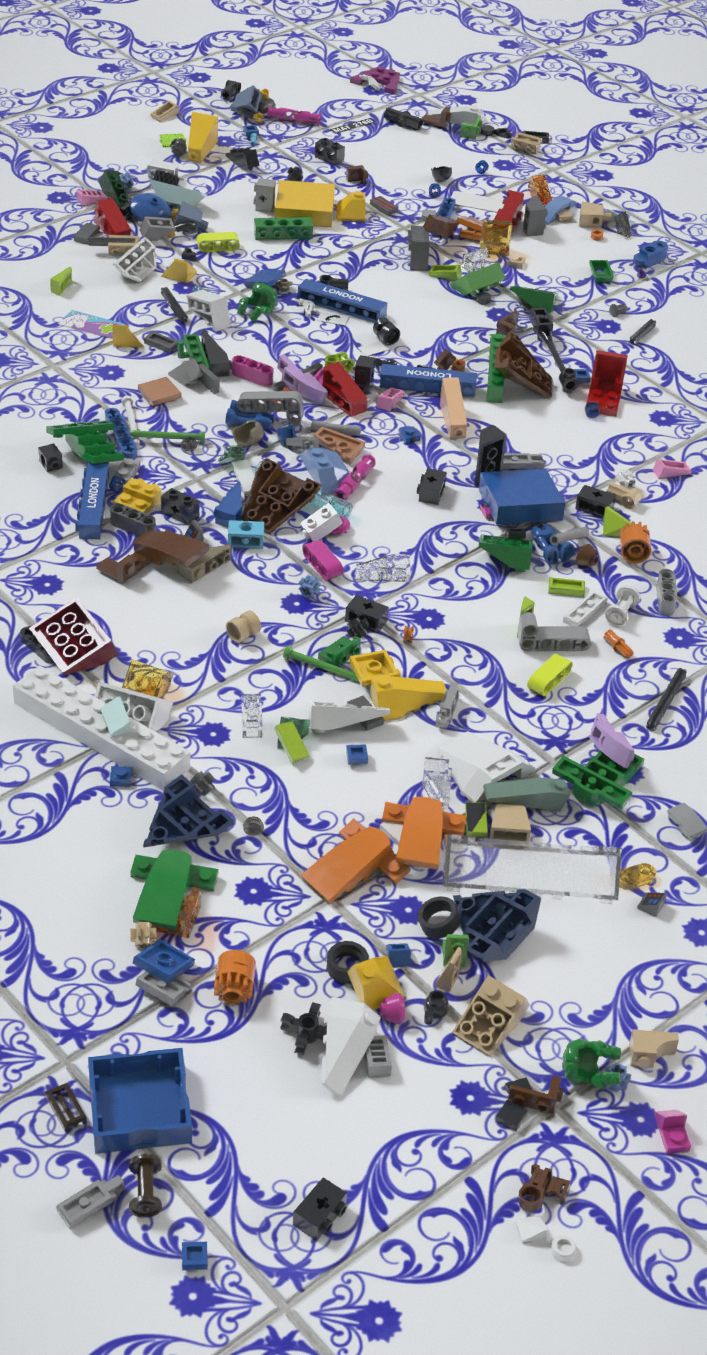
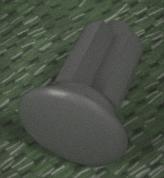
[609,304,628,317]

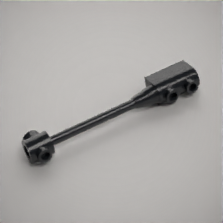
[529,308,578,393]

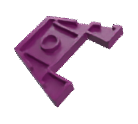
[350,66,400,95]

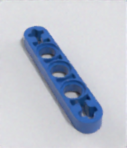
[430,197,456,237]
[105,408,137,460]

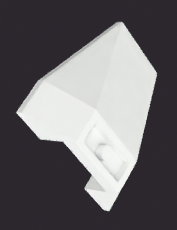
[438,731,535,803]

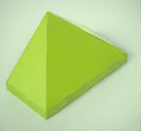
[603,506,631,537]

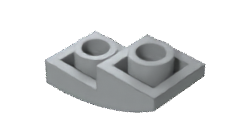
[667,803,707,839]

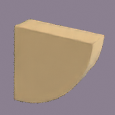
[558,209,573,222]
[508,257,526,269]

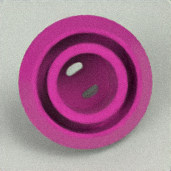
[380,993,405,1024]

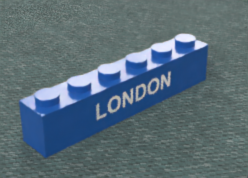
[297,279,388,323]
[380,364,477,397]
[75,462,109,539]

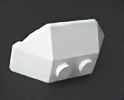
[113,237,156,283]

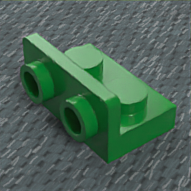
[318,636,361,667]

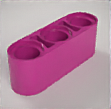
[232,355,274,387]
[302,540,344,580]

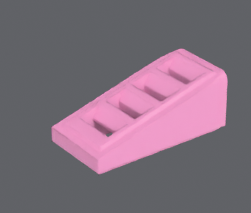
[76,190,108,206]
[376,387,405,411]
[653,459,692,478]

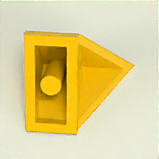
[161,258,197,283]
[113,325,144,347]

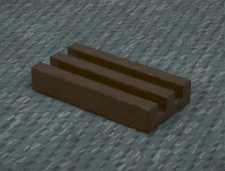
[45,1083,87,1132]

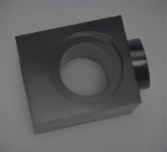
[38,443,63,472]

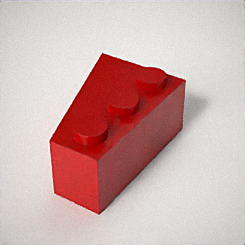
[492,190,524,238]
[94,198,131,237]
[322,361,368,417]

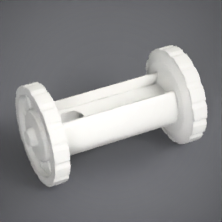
[605,585,641,627]

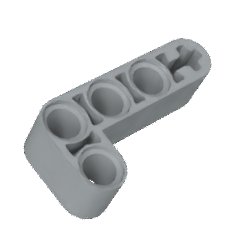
[237,391,304,427]
[517,612,592,651]

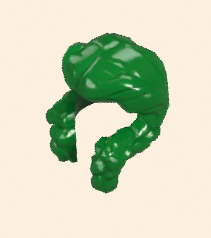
[237,282,277,322]
[562,1038,621,1089]

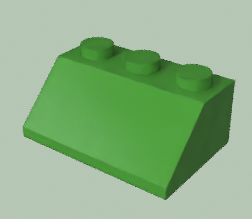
[450,262,505,296]

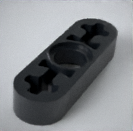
[20,626,55,664]

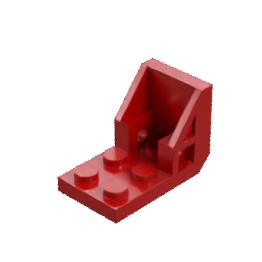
[585,350,628,417]

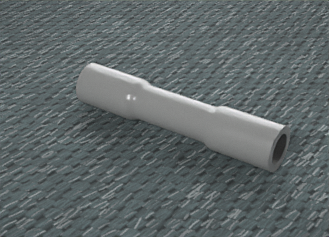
[311,420,361,436]
[550,527,589,545]

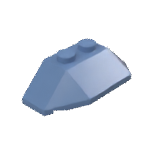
[300,447,349,496]

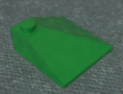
[510,285,559,314]
[479,534,533,572]

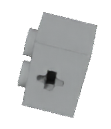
[253,178,276,213]

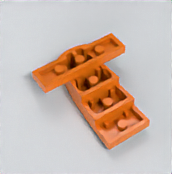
[382,797,466,869]
[301,818,411,904]

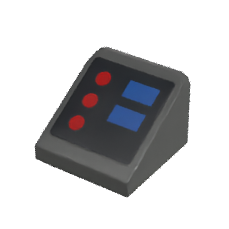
[185,520,203,542]
[637,892,667,917]

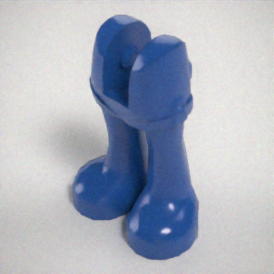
[225,400,275,430]
[531,524,575,565]

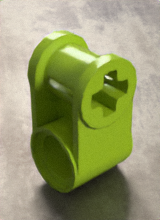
[324,352,355,372]

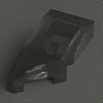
[614,211,631,239]

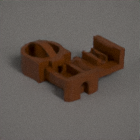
[518,1164,571,1212]

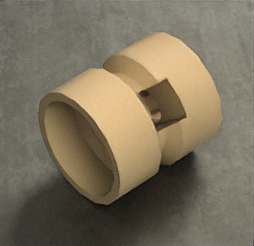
[226,610,261,643]

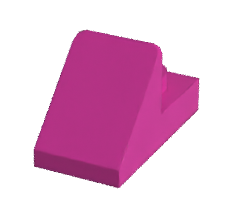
[654,1110,691,1154]

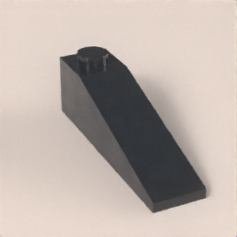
[201,329,232,377]

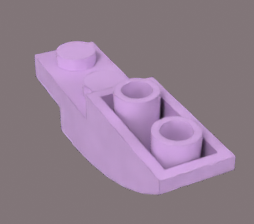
[277,354,328,405]
[589,713,635,768]

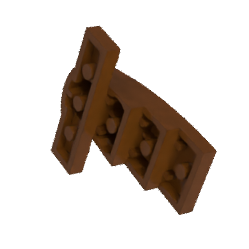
[131,529,209,574]

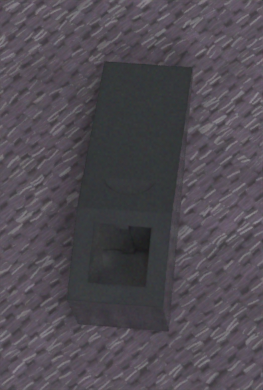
[225,147,260,169]

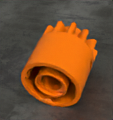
[619,521,651,563]
[214,950,256,1005]

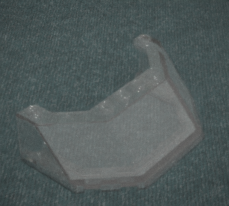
[442,834,622,904]

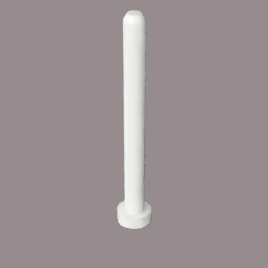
[121,396,140,446]

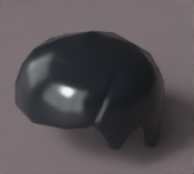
[431,166,452,182]

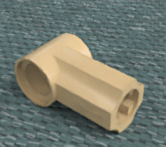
[606,482,643,509]

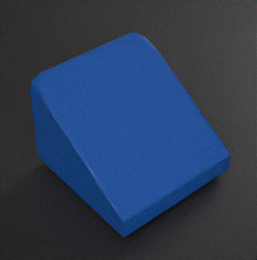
[386,943,411,967]

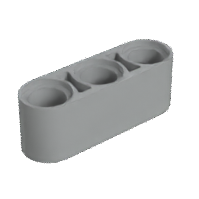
[656,569,677,616]

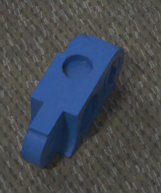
[633,241,668,269]

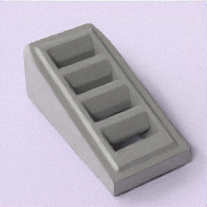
[365,1035,392,1077]

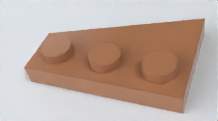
[314,427,366,464]

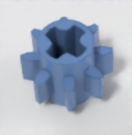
[119,172,134,190]
[298,575,321,598]
[604,1062,632,1093]

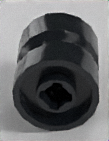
[373,317,401,346]

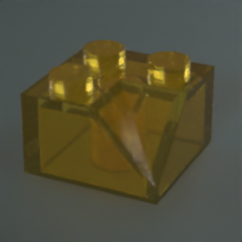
[480,220,512,256]

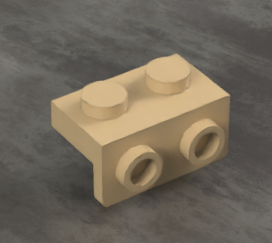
[511,132,542,154]
[108,235,139,254]

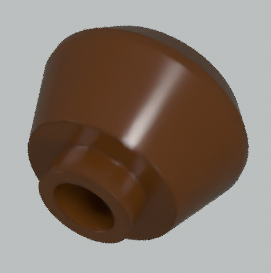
[576,544,599,567]

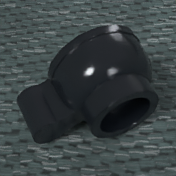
[424,990,449,1025]

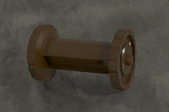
[129,1154,162,1218]

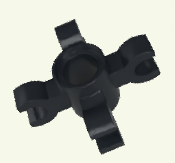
[280,1002,327,1055]

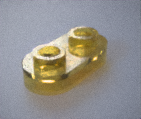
[616,863,656,890]

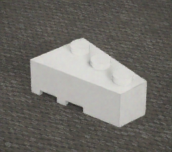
[186,290,231,332]

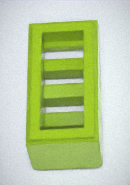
[429,264,462,281]
[50,266,72,295]

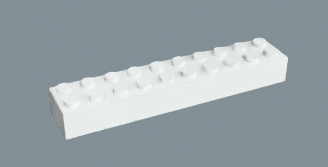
[13,665,190,791]

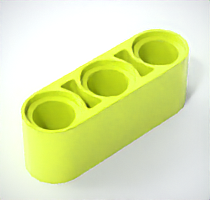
[196,232,240,252]
[527,653,573,696]

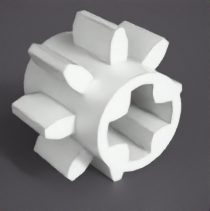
[615,469,636,489]

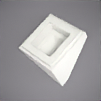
[515,1215,548,1243]

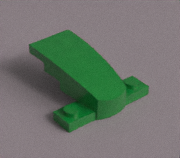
[46,420,124,464]
[552,750,645,810]
[130,850,219,930]

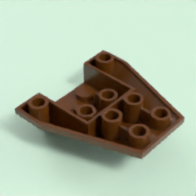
[494,331,553,399]
[241,458,322,534]

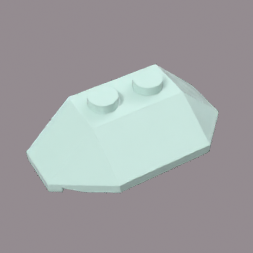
[150,179,207,208]

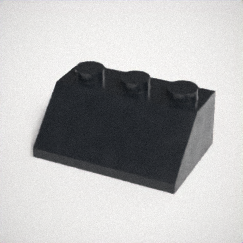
[474,425,507,487]

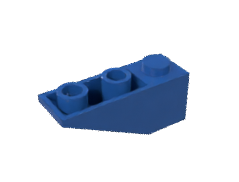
[214,481,242,527]

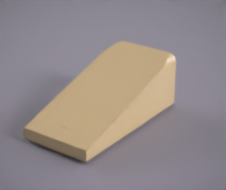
[435,947,462,992]

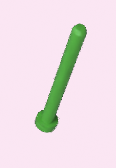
[131,430,205,443]
[283,646,359,682]

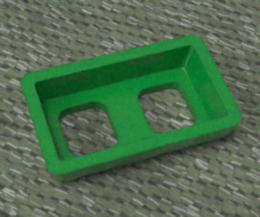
[589,260,614,283]

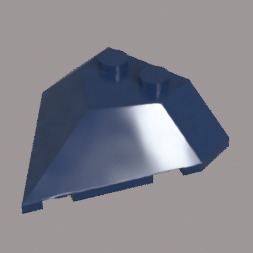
[143,774,235,848]
[453,889,541,962]

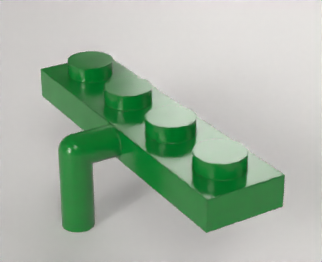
[177,334,210,370]

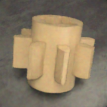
[130,922,157,948]

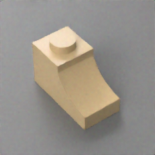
[629,1029,679,1068]

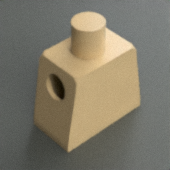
[579,201,612,228]
[489,804,531,844]

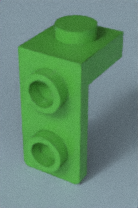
[460,115,483,139]
[442,934,469,967]

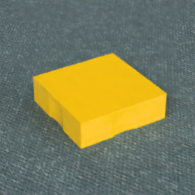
[275,180,335,227]

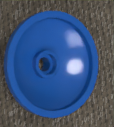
[130,193,172,222]

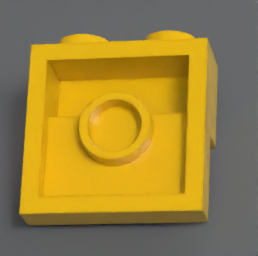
[113,478,162,514]
[350,650,400,687]

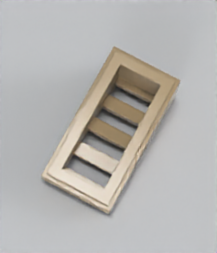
[150,100,180,121]

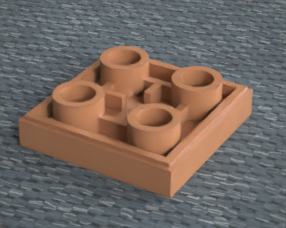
[138,376,182,406]

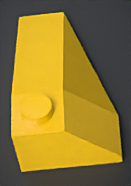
[370,676,446,721]

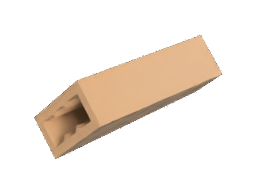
[440,378,467,439]

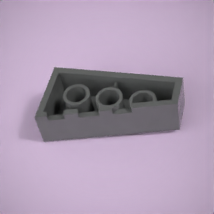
[407,225,430,271]

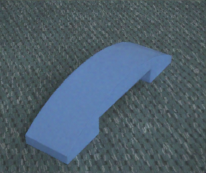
[545,196,577,225]

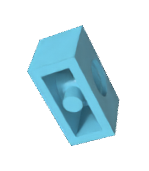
[228,520,264,549]

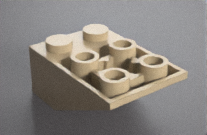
[452,975,530,1056]

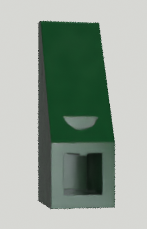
[98,170,129,206]

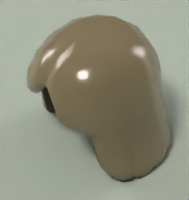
[233,420,264,447]

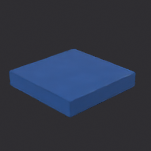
[244,269,286,287]
[132,939,195,984]

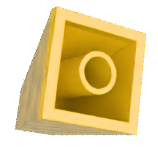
[188,112,218,163]

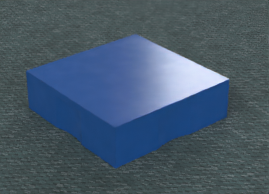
[479,469,565,525]
[88,1048,192,1154]

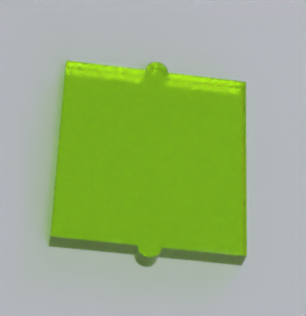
[160,133,186,147]

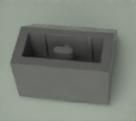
[523,196,548,237]

